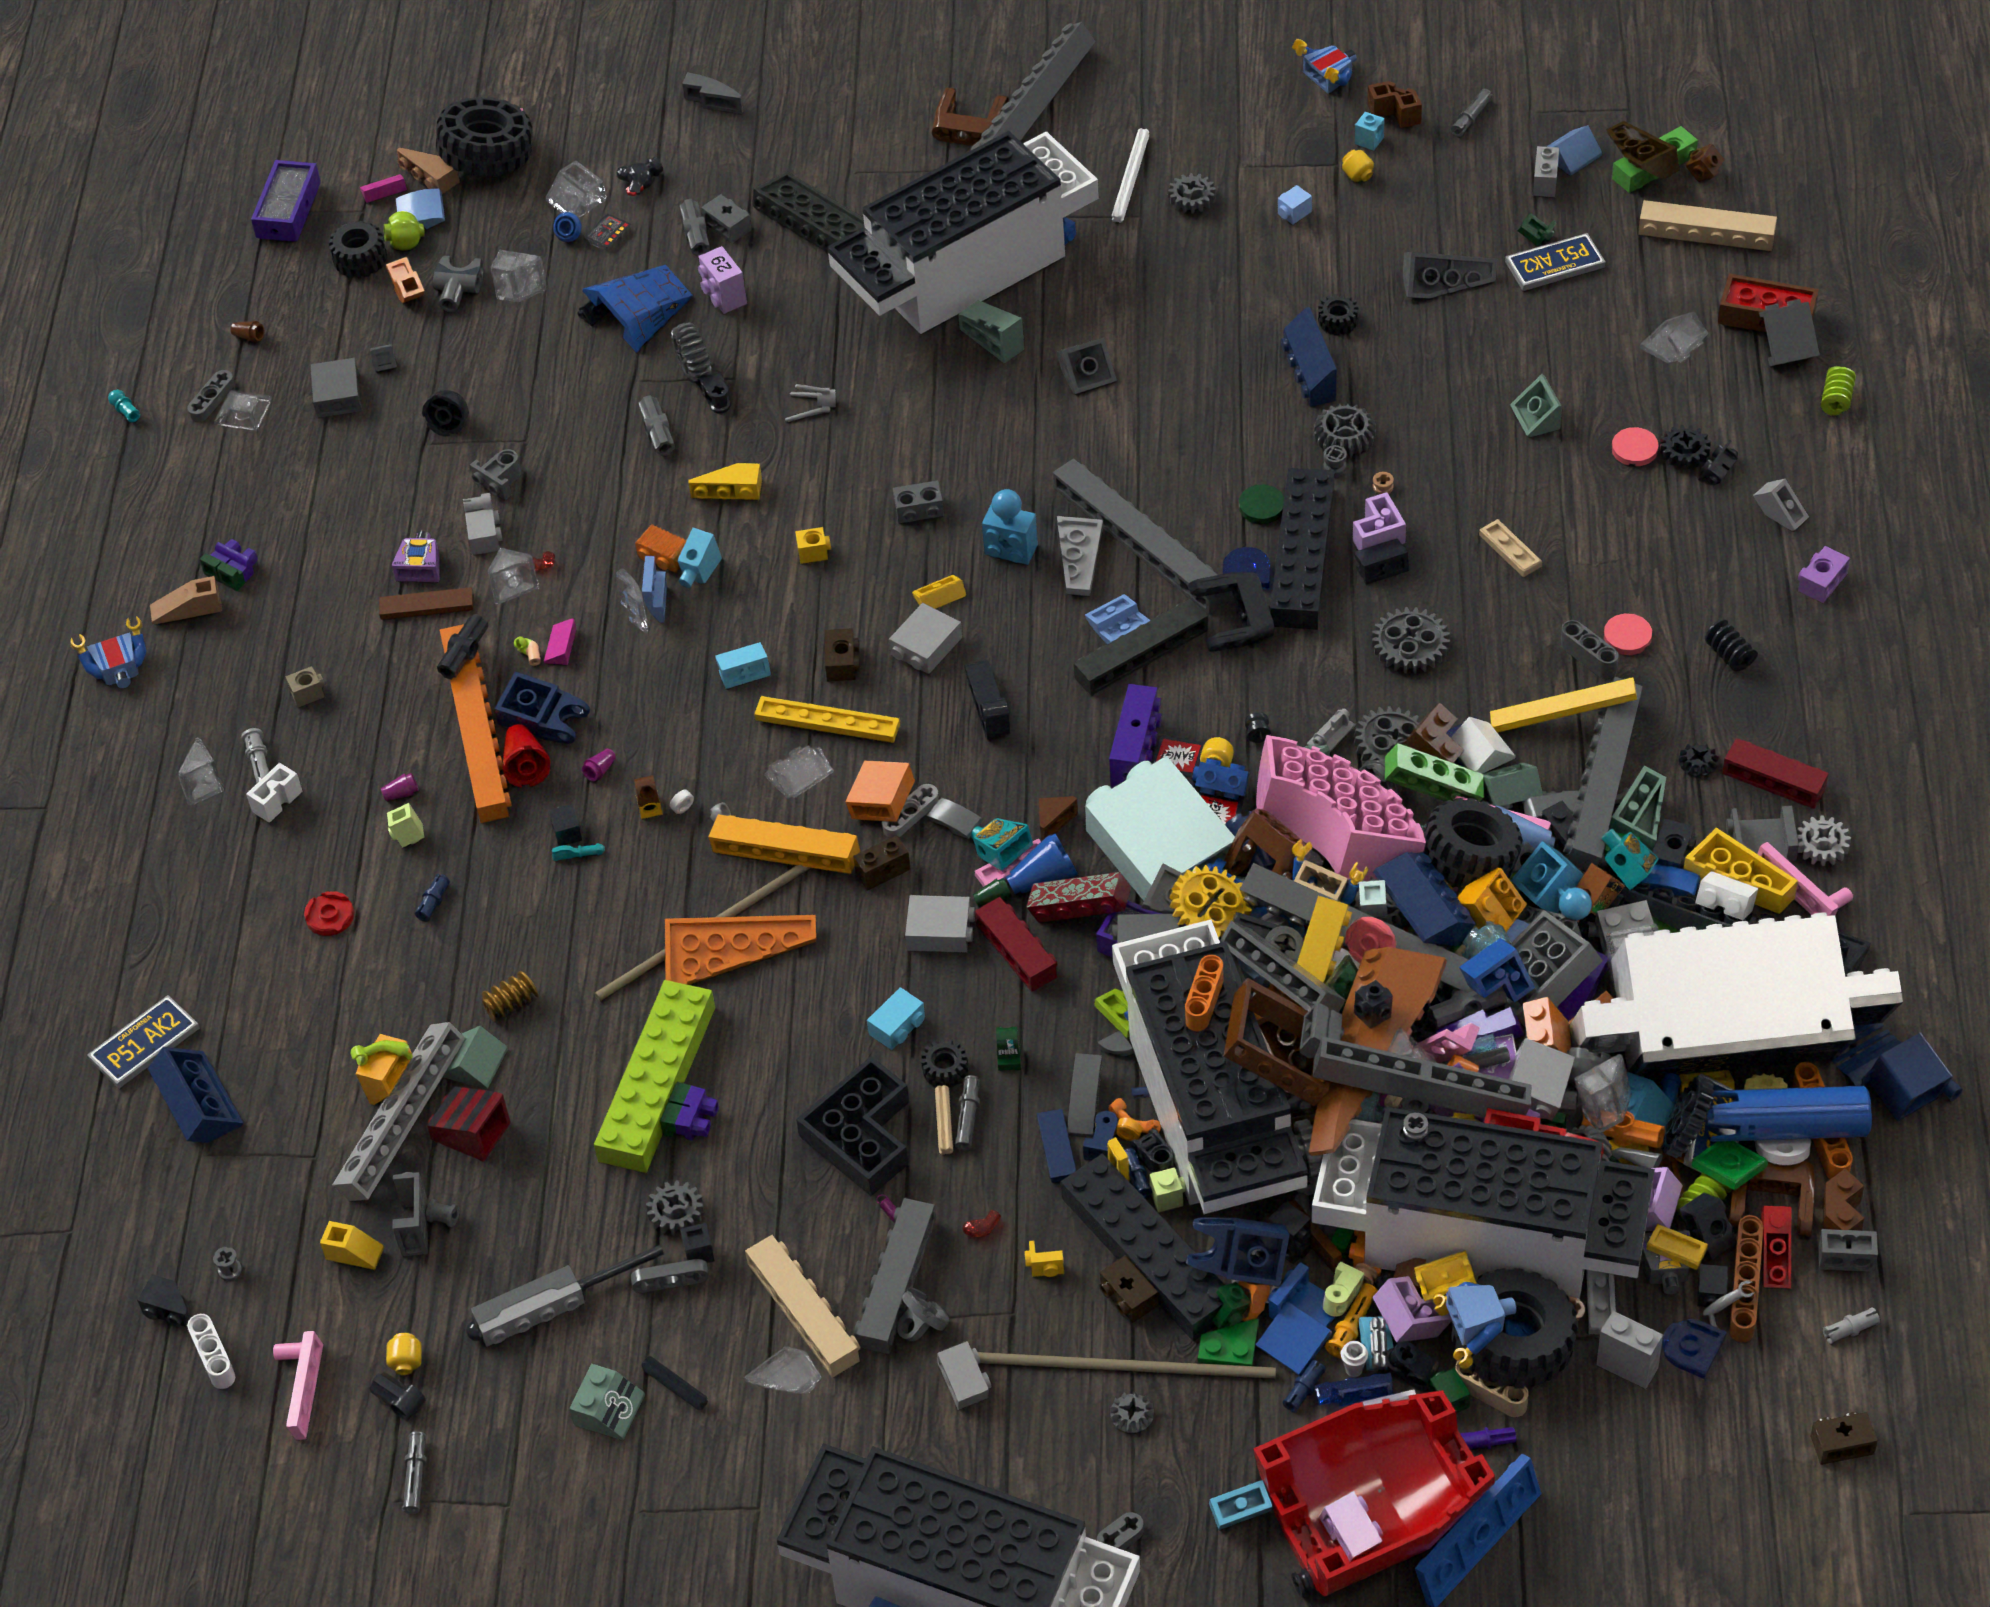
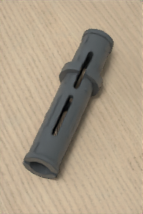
[1451,89,1493,137]
[955,1075,981,1151]
[402,1431,427,1514]

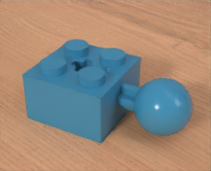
[982,489,1038,565]
[1511,841,1592,920]

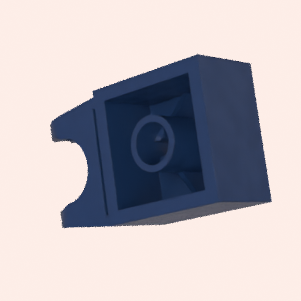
[495,672,590,744]
[1186,1218,1289,1286]

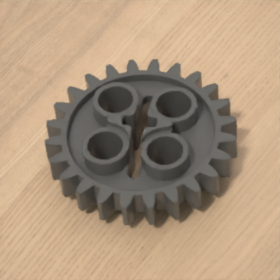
[1372,607,1450,673]
[1354,706,1419,761]

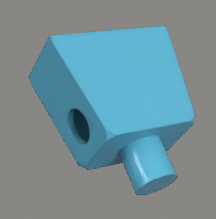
[678,528,722,588]

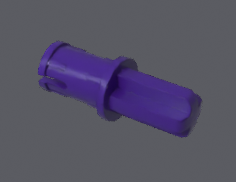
[1460,1427,1516,1450]

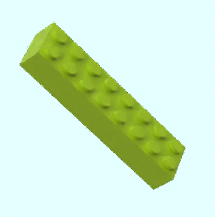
[594,980,715,1173]

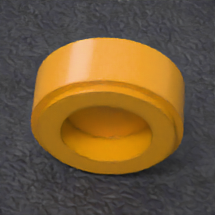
[1116,1118,1143,1141]

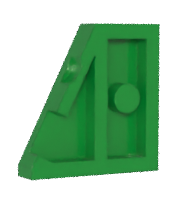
[1198,1319,1259,1366]

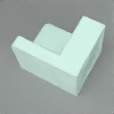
[1359,880,1387,917]

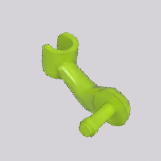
[351,1040,413,1066]

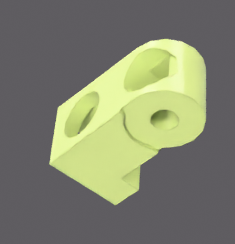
[1323,1261,1364,1316]

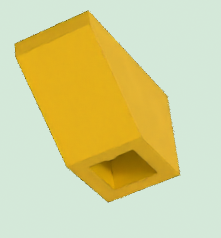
[320,1221,384,1270]

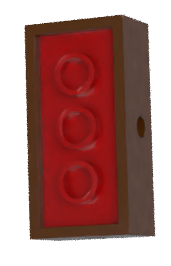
[1718,273,1819,333]

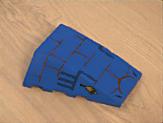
[583,265,693,353]

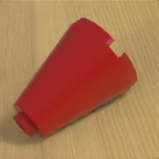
[502,724,551,787]

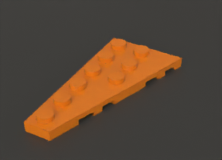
[665,915,816,985]

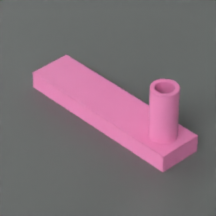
[1757,842,1853,916]
[273,1331,323,1440]

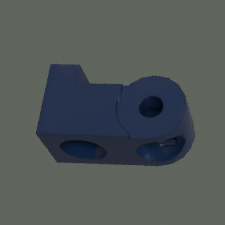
[1083,1111,1118,1161]

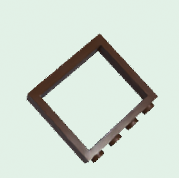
[1223,978,1330,1106]

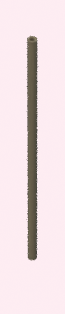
[595,865,811,1001]
[978,1352,1276,1379]

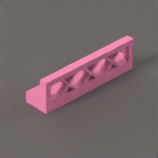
[1401,1023,1480,1063]

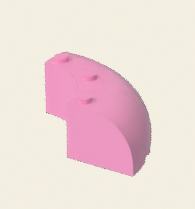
[1256,735,1426,881]

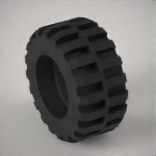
[1423,798,1523,889]

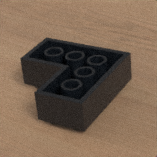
[796,1056,909,1196]

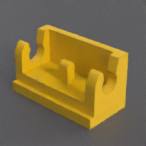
[1414,1250,1476,1301]

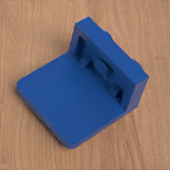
[1268,1262,1336,1327]

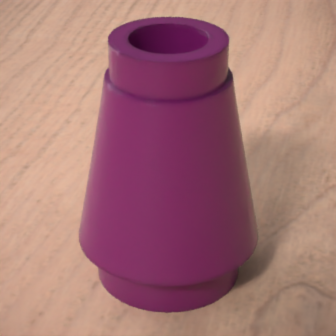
[582,748,616,781]
[381,773,419,801]

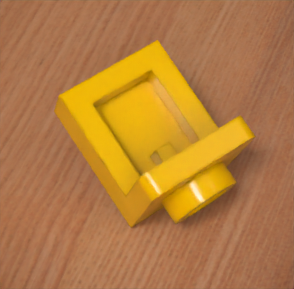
[1025,1241,1064,1277]

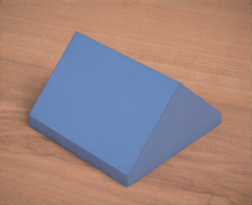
[1547,125,1602,176]

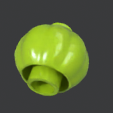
[384,211,424,251]

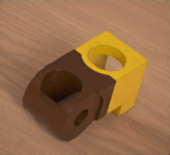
[634,775,663,819]

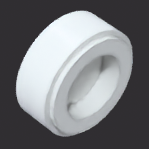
[670,790,694,814]

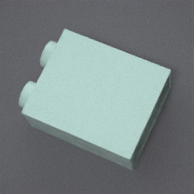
[1085,756,1236,901]

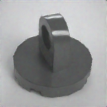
[897,1288,949,1341]

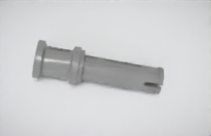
[241,728,269,783]

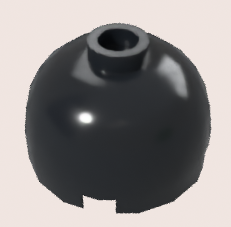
[422,390,469,436]

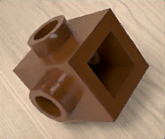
[1686,143,1725,182]

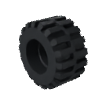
[329,221,387,278]

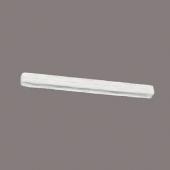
[1112,128,1149,223]

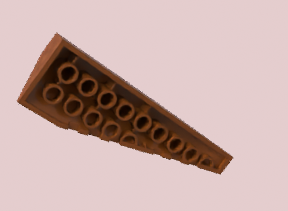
[1309,947,1447,1156]

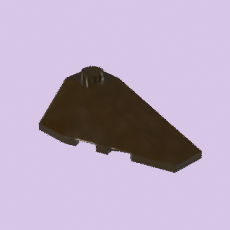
[1606,121,1680,179]

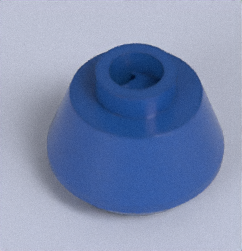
[553,212,582,242]

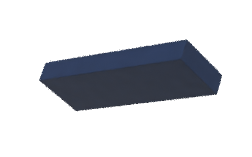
[1037,1109,1076,1183]

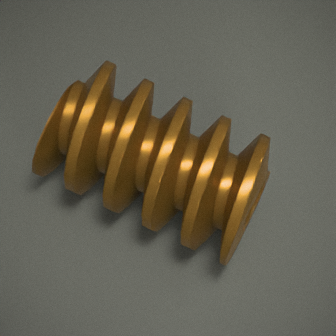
[482,971,539,1022]

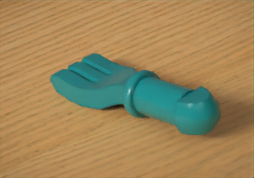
[552,843,605,861]

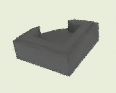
[1098,1030,1133,1056]

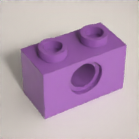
[1798,546,1850,603]

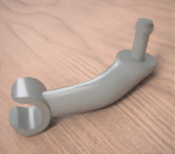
[1703,1280,1755,1330]

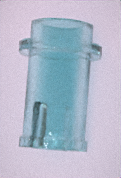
[1465,1033,1497,1056]

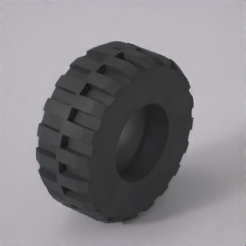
[436,96,533,177]
[1451,1268,1578,1389]

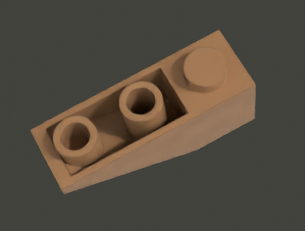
[397,148,460,194]
[150,576,222,625]

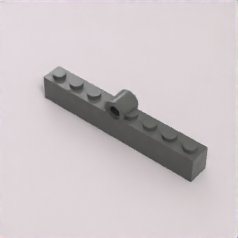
[1313,1036,1532,1117]

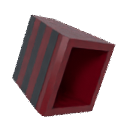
[427,1086,511,1162]

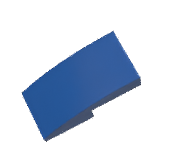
[1642,865,1701,896]

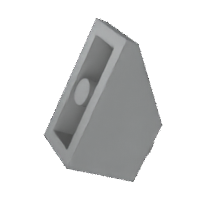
[1753,479,1809,531]

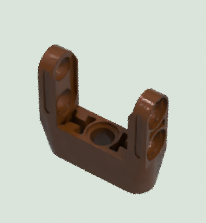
[931,87,1009,146]
[1223,808,1305,880]
[1729,1161,1815,1237]

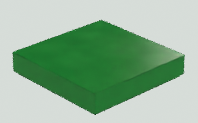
[1692,1141,1768,1190]

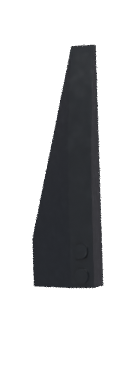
[1615,876,1871,977]

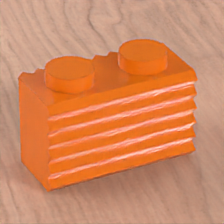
[635,524,687,572]

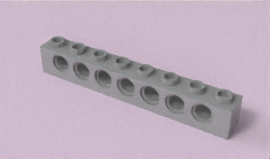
[332,1022,466,1201]

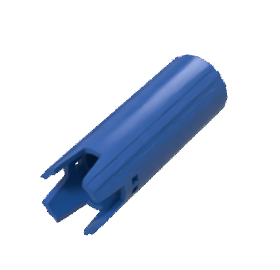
[1707,1086,1872,1142]

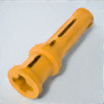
[1325,1283,1378,1359]

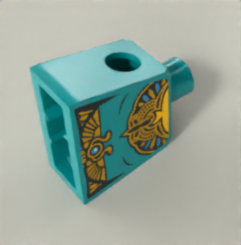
[971,818,1033,870]
[1601,829,1659,890]

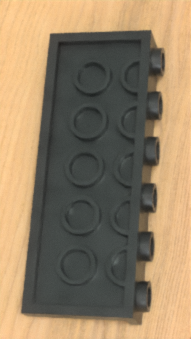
[753,172,865,253]

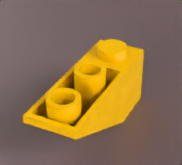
[688,463,762,500]

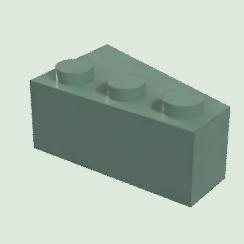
[958,300,1024,363]
[1608,766,1666,851]

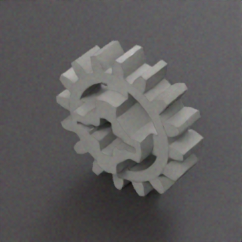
[1797,816,1851,866]

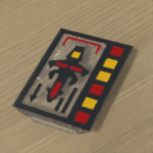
[584,213,631,249]

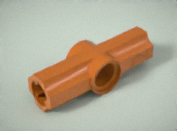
[1582,1109,1665,1148]

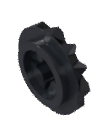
[1678,742,1719,776]

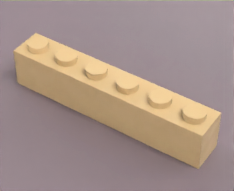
[1638,200,1777,251]
[745,1235,860,1378]

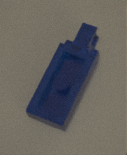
[1315,1373,1393,1407]

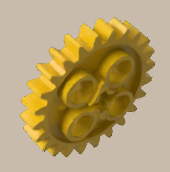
[1169,865,1252,938]

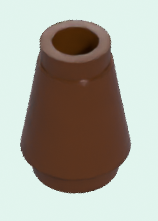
[230,321,265,343]

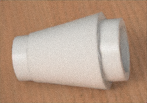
[1341,1341,1368,1377]

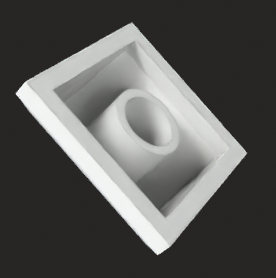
[1451,717,1515,774]

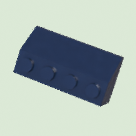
[1281,307,1337,407]
[1373,852,1476,946]
[148,1047,243,1143]

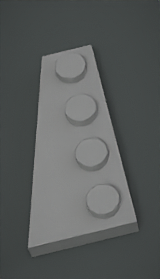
[1057,516,1103,596]

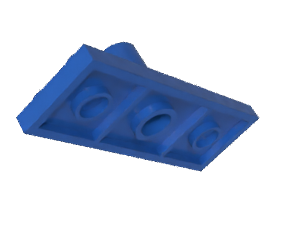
[1415,1454,1541,1607]

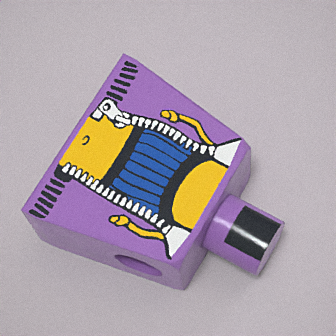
[392,531,440,582]

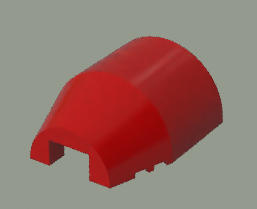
[1253,1390,1495,1596]

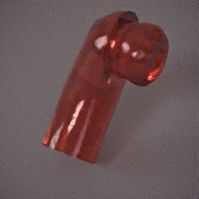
[520,551,555,571]
[963,1210,1001,1237]

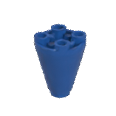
[1006,834,1078,894]

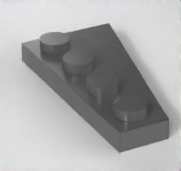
[1141,863,1253,921]

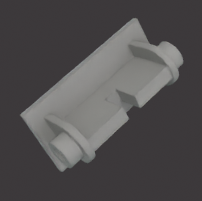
[1307,709,1355,752]

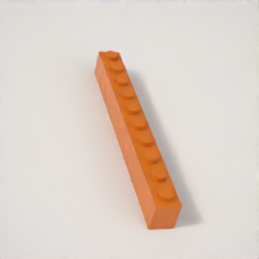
[440,624,512,823]

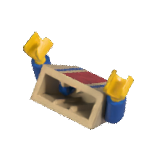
[1292,839,1368,904]

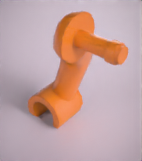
[1108,1098,1161,1134]

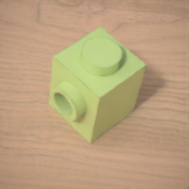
[387,803,424,848]
[1149,1167,1186,1212]

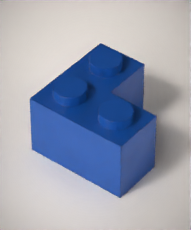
[1459,938,1535,1003]

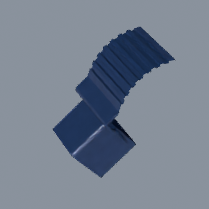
[1831,1023,1953,1122]

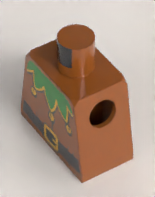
[1576,863,1625,924]

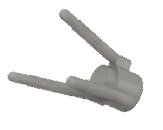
[785,384,836,422]

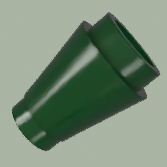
[973,878,1011,908]

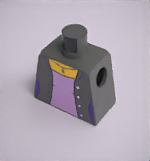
[1640,1230,1690,1294]

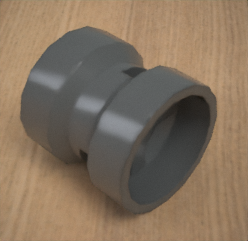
[1323,445,1347,478]

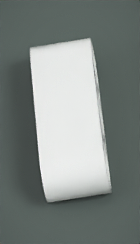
[187,1314,235,1389]

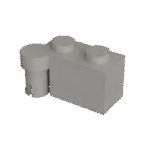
[463,493,503,555]

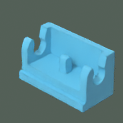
[715,642,771,689]

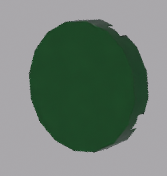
[1239,484,1284,524]

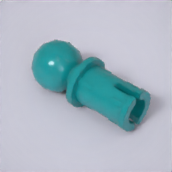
[108,389,140,422]

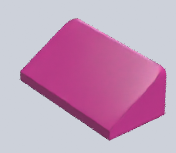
[360,174,407,203]
[544,619,576,665]

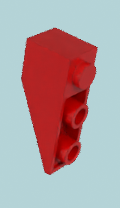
[1761,1206,1791,1288]

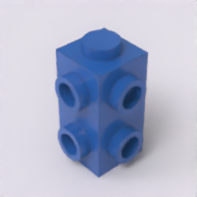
[1192,758,1250,800]

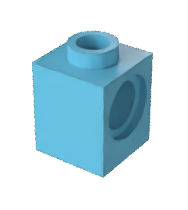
[1355,112,1384,151]

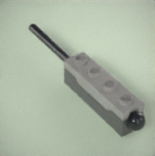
[466,1245,664,1347]

